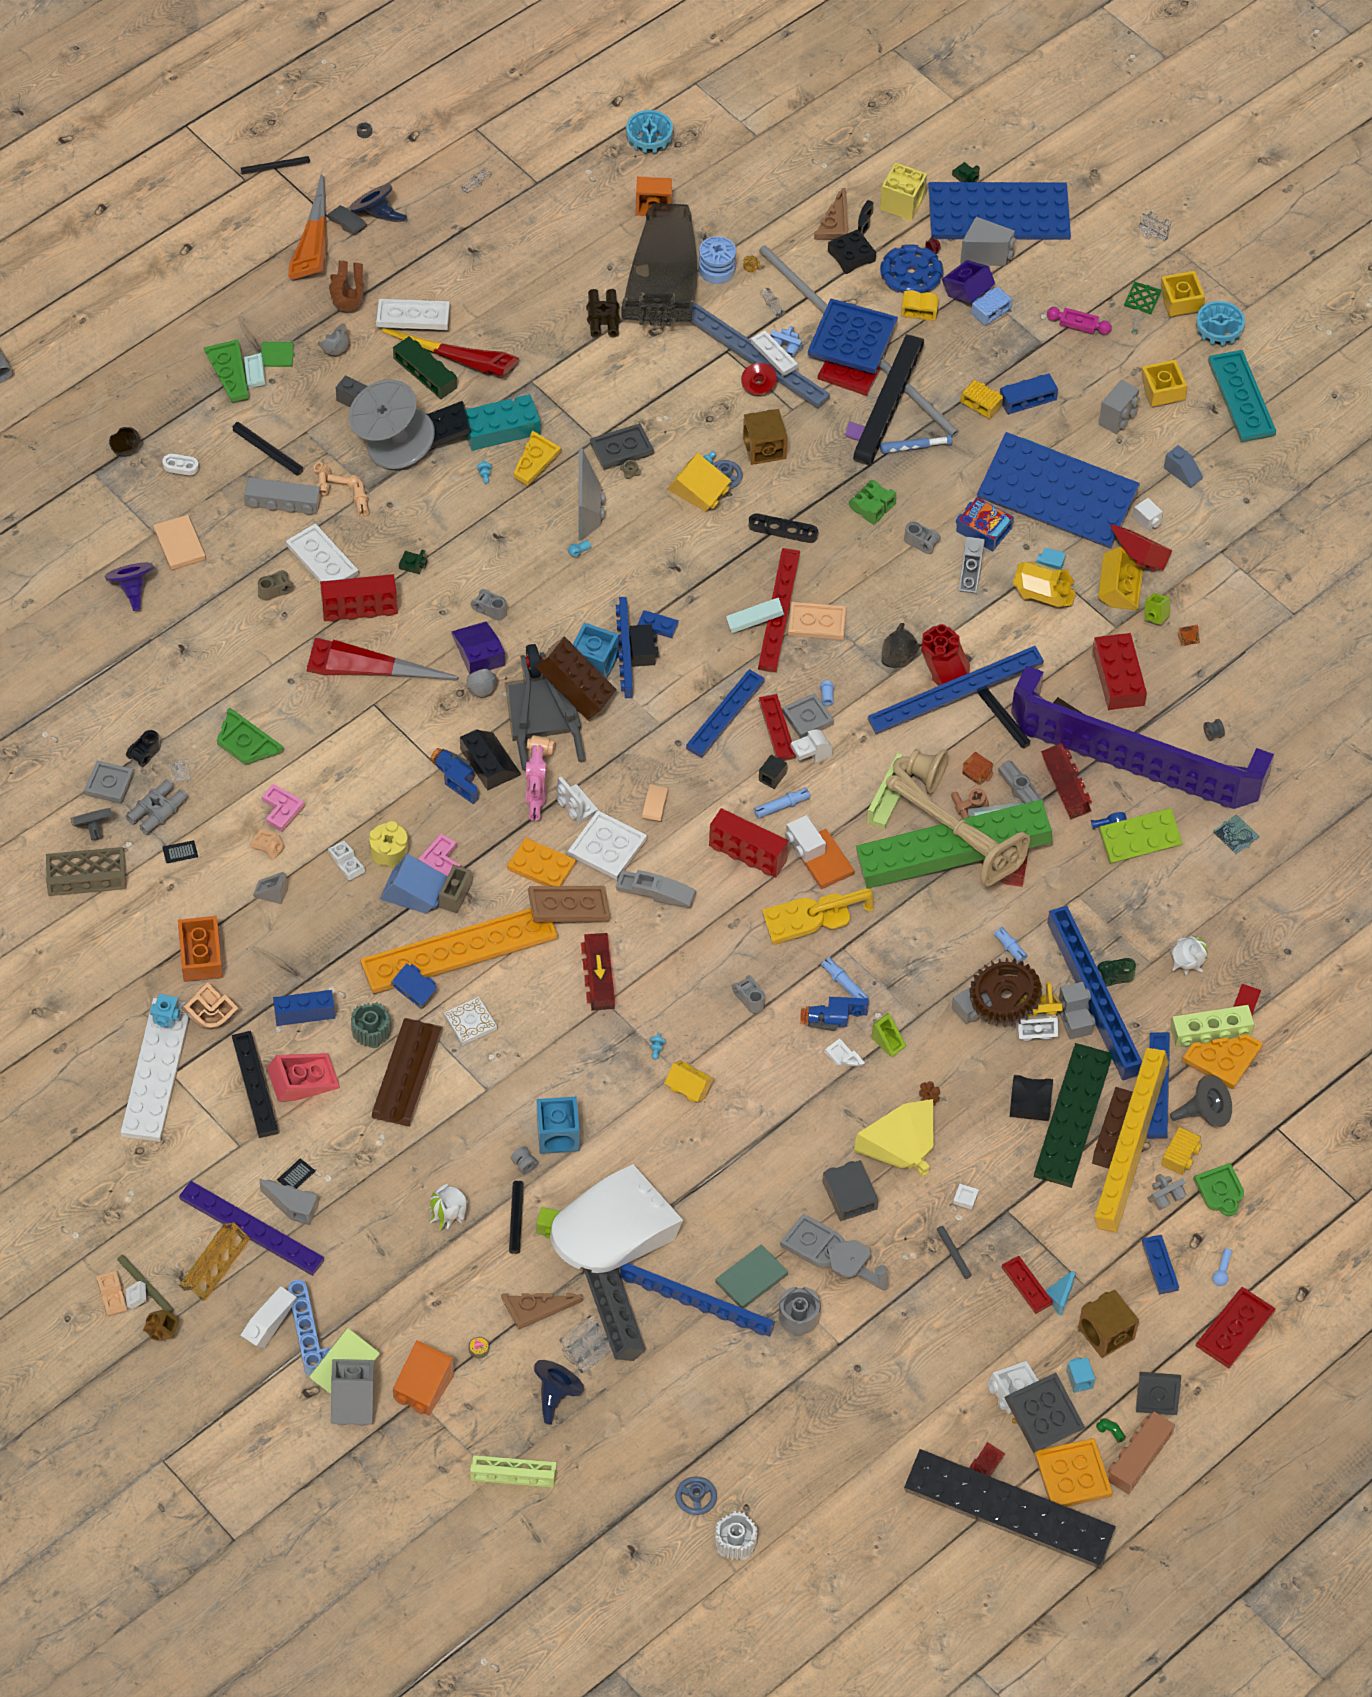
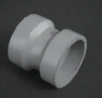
[510,1146,538,1175]

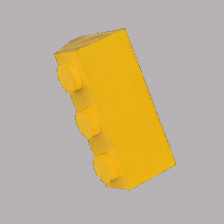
[1098,546,1143,610]

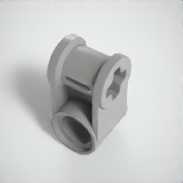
[904,521,941,554]
[471,589,507,620]
[732,975,764,1014]

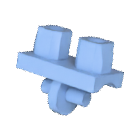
[770,326,803,357]

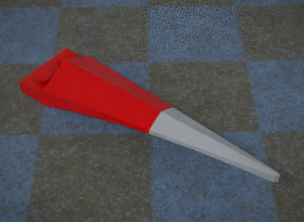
[307,638,458,681]

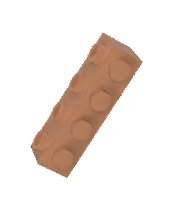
[1107,1411,1175,1495]

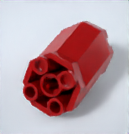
[921,624,970,686]

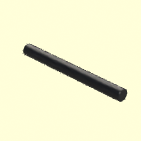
[240,156,310,174]

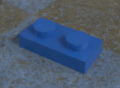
[637,610,679,638]

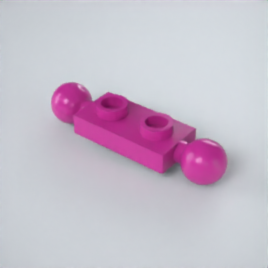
[1047,307,1112,335]

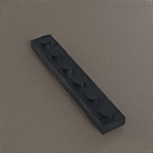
[232,1031,278,1138]

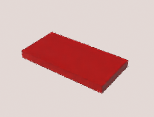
[1196,1287,1276,1369]

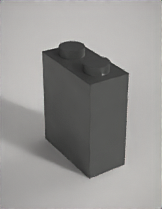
[822,1160,879,1222]

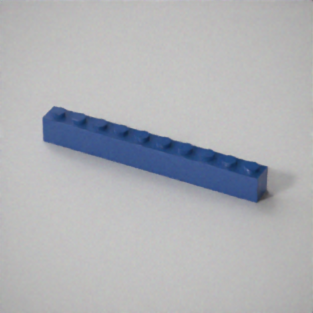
[1047,906,1142,1080]

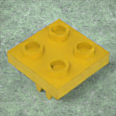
[1017,981,1063,1016]

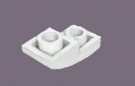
[328,841,365,881]

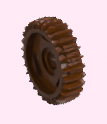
[969,958,1042,1027]

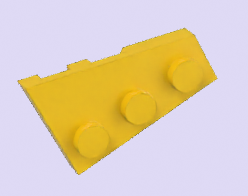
[513,430,561,486]

